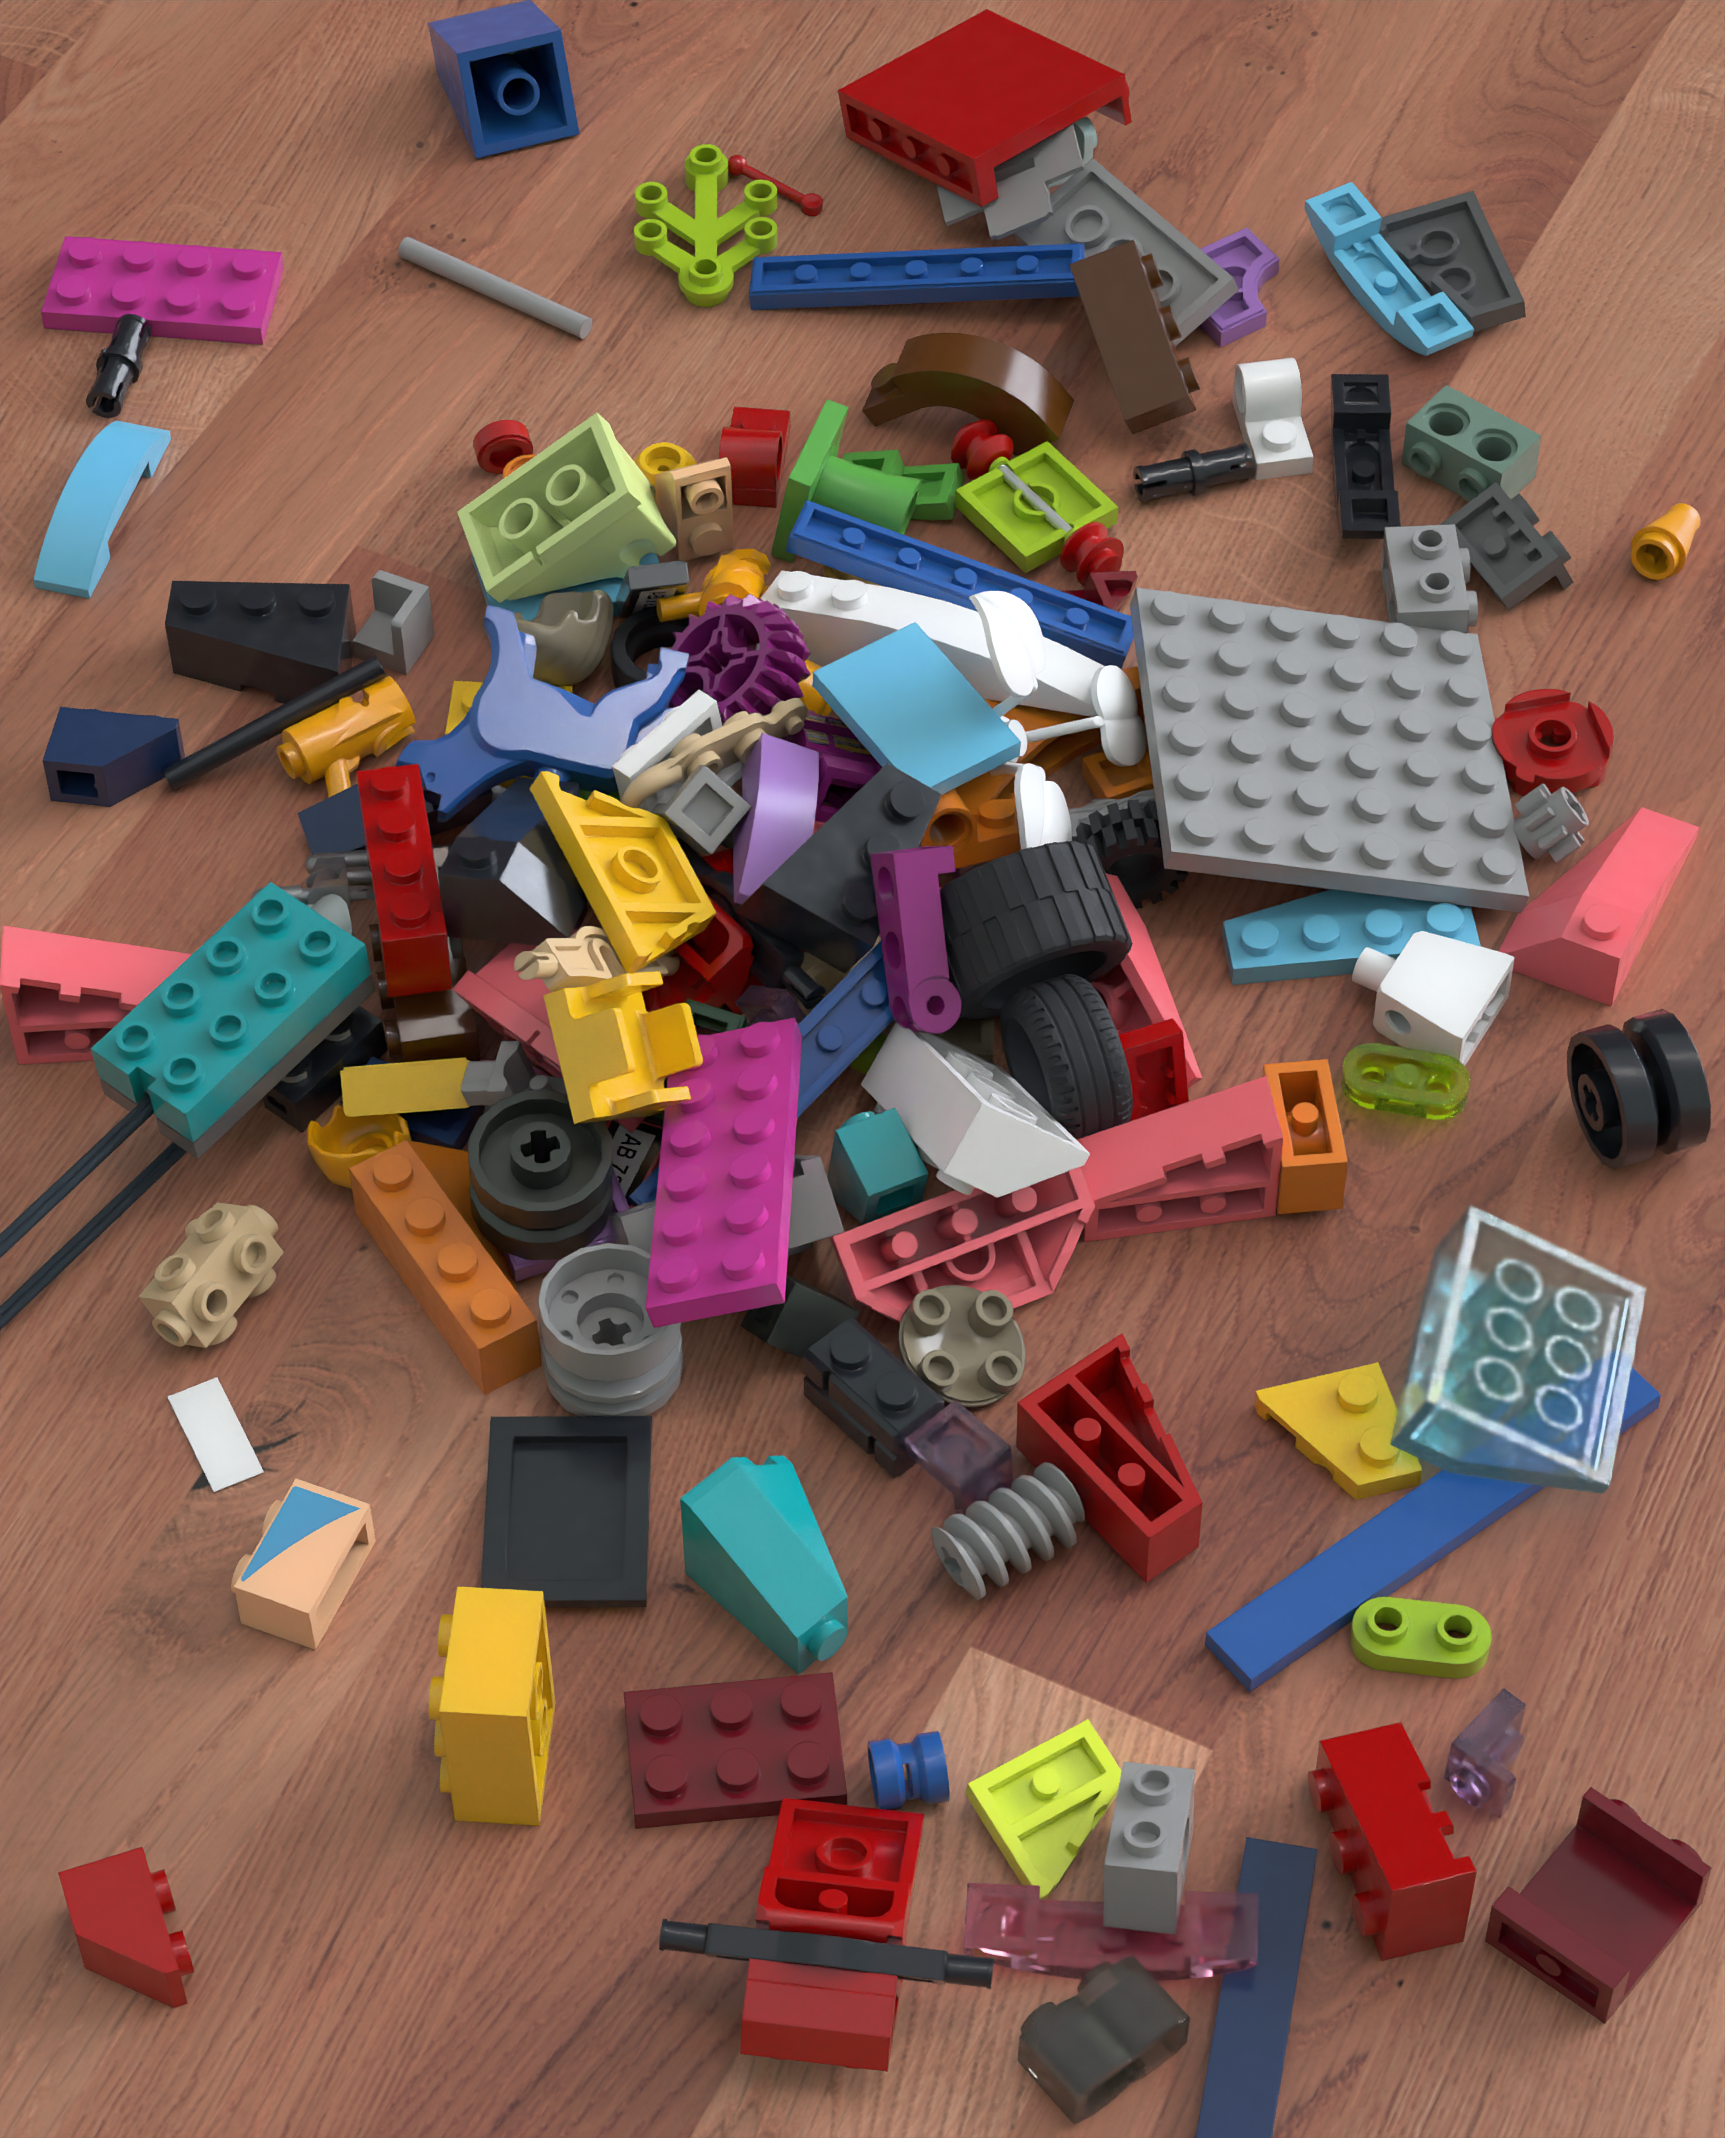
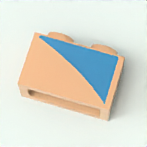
[231,1479,376,1650]

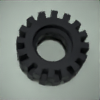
[1072,799,1188,909]

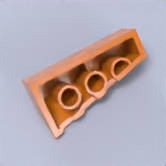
[349,1140,542,1395]

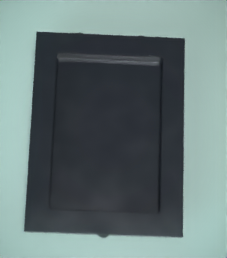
[481,1416,653,1608]

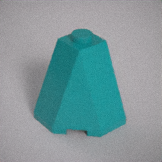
[680,1455,848,1675]

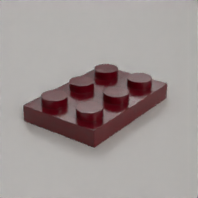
[624,1672,847,1829]

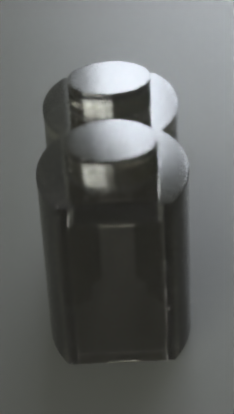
[1017,1955,1190,2124]

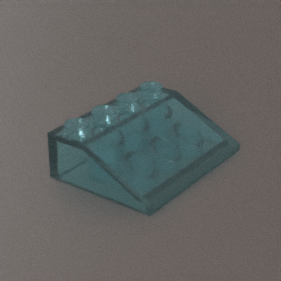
[1390,1205,1646,1494]

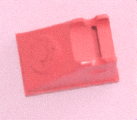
[452,927,646,1133]

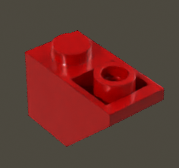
[58,1847,194,2008]

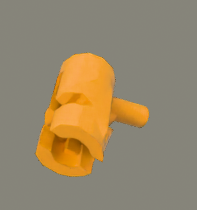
[656,548,771,622]
[277,676,416,798]

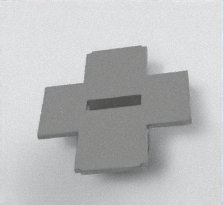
[937,124,1085,240]

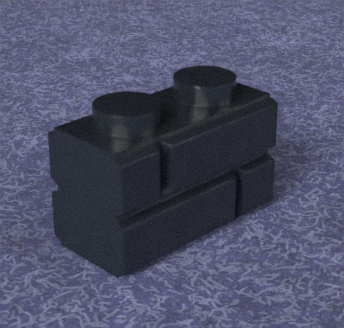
[803,1318,944,1478]

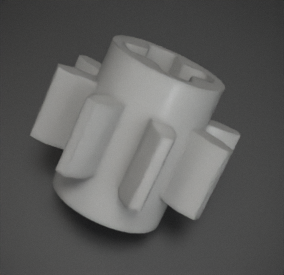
[1513,784,1589,863]

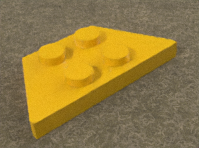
[530,771,716,973]

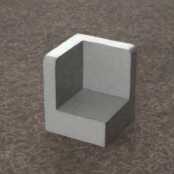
[352,570,434,675]
[651,765,751,854]

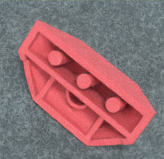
[830,1167,1095,1324]

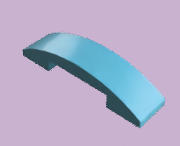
[1304,182,1474,356]
[33,421,171,599]

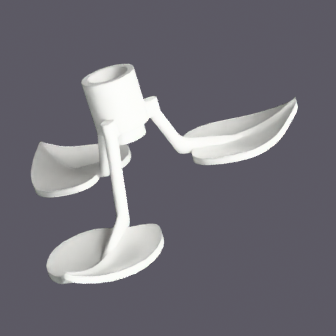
[969,591,1147,850]

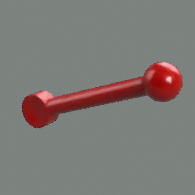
[728,154,823,216]

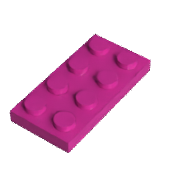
[41,236,284,345]

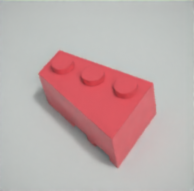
[1077,1076,1283,1242]

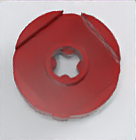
[1492,689,1614,797]

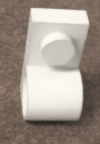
[1232,358,1313,480]

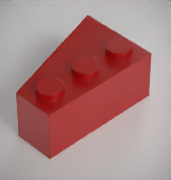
[1016,1333,1203,1583]
[1308,1722,1477,1961]

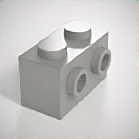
[1380,524,1478,633]

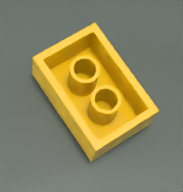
[429,1586,556,1826]

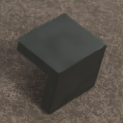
[740,1274,860,1359]

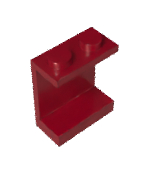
[1485,1787,1712,2024]

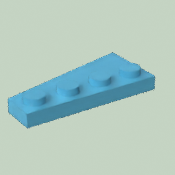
[1222,889,1481,985]

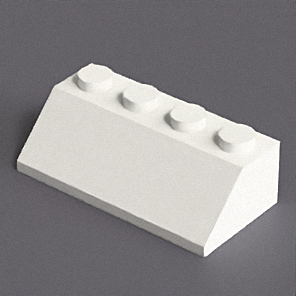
[861,1022,1090,1198]

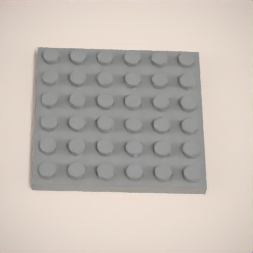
[1130,588,1529,913]

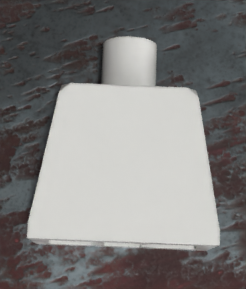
[1352,931,1515,1078]

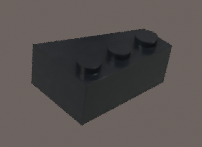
[165,581,356,704]
[735,763,942,973]

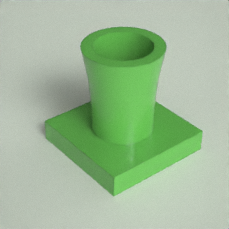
[771,399,922,563]

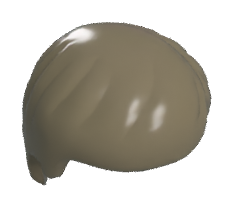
[514,589,614,686]

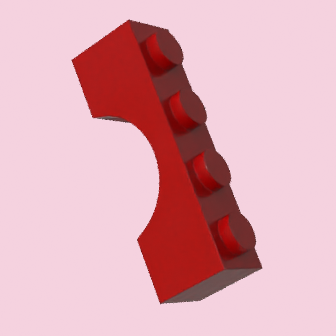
[356,764,452,998]

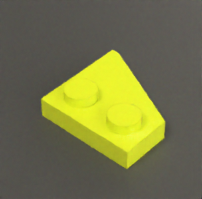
[965,1719,1122,1908]

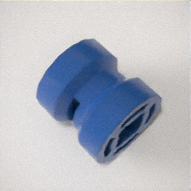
[867,1731,950,1810]

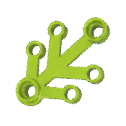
[634,144,778,307]

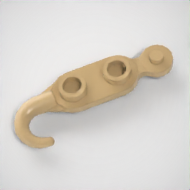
[620,698,808,812]

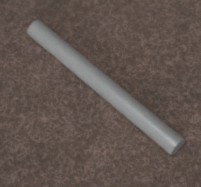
[398,237,592,339]

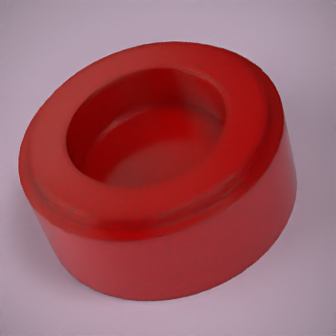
[473,420,533,474]

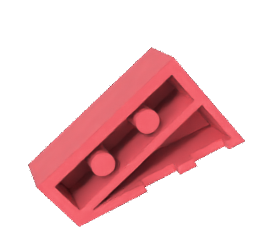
[0,926,192,1064]

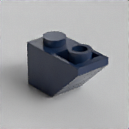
[42,707,185,807]

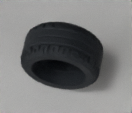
[1000,974,1133,1140]

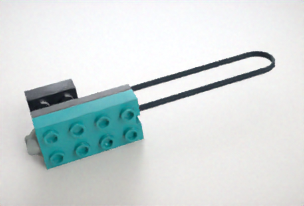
[0,882,388,1330]

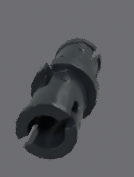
[86,314,152,418]
[1133,443,1254,503]

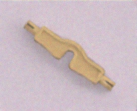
[514,926,680,992]

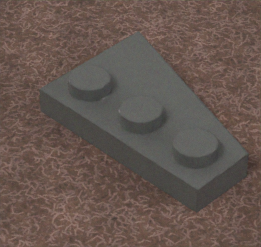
[1379,191,1526,332]

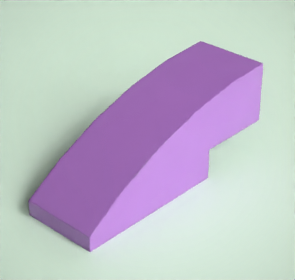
[733,733,819,905]

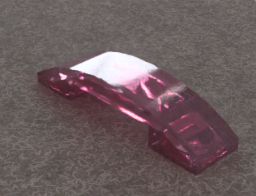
[964,1883,1259,1982]

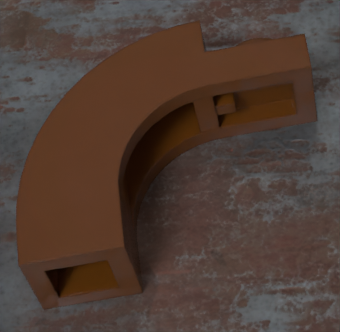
[862,332,1074,456]

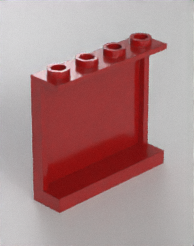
[838,9,1132,207]

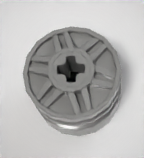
[538,1243,684,1416]

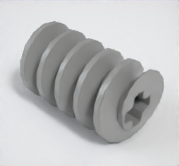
[931,1462,1085,1601]

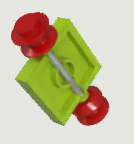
[951,419,1124,587]

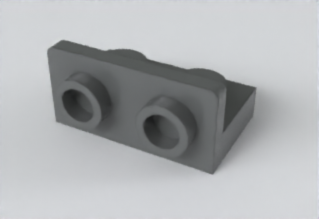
[1440,482,1574,611]

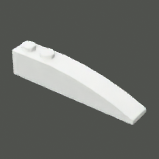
[761,571,1105,717]

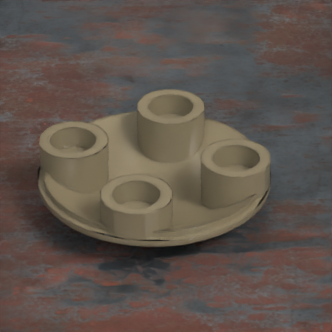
[898,1285,1026,1407]

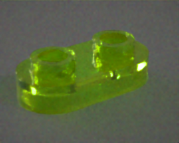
[1341,1043,1470,1120]

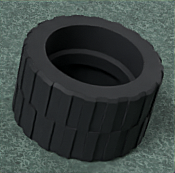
[939,841,1133,1020]

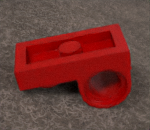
[719,406,791,508]

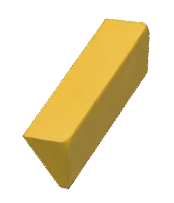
[340,1058,470,1117]

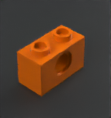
[1262,1059,1348,1214]

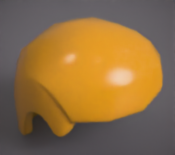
[307,1104,411,1189]

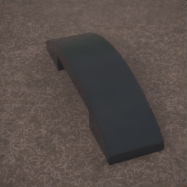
[1331,374,1401,539]

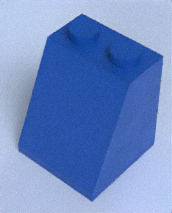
[428,0,580,158]

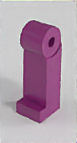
[870,846,961,1034]

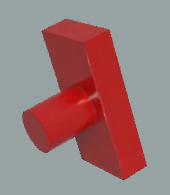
[1119,1018,1189,1122]

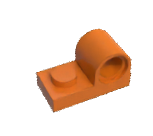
[919,789,1021,869]

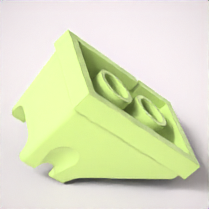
[457,412,676,603]

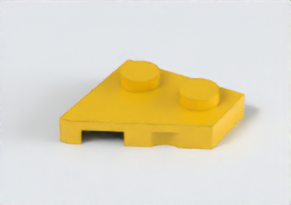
[1254,1362,1422,1500]

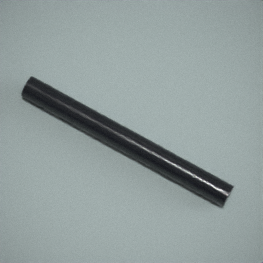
[162,655,387,791]

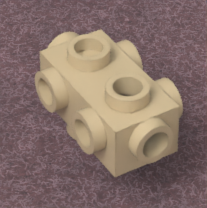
[138,1202,284,1348]

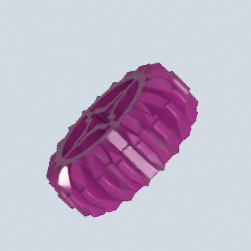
[659,594,811,725]

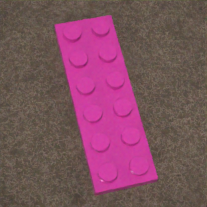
[645,1017,802,1328]

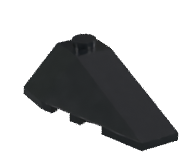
[438,777,588,946]

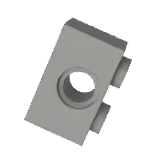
[1104,1762,1195,1934]

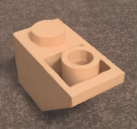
[655,457,734,561]

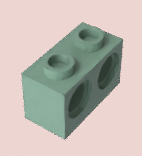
[1402,385,1541,502]

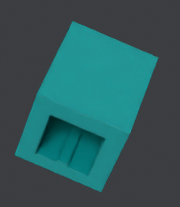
[827,1108,929,1224]

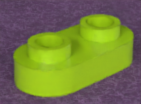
[1350,1597,1492,1679]

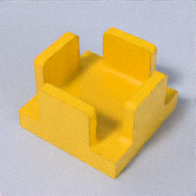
[543,971,703,1124]

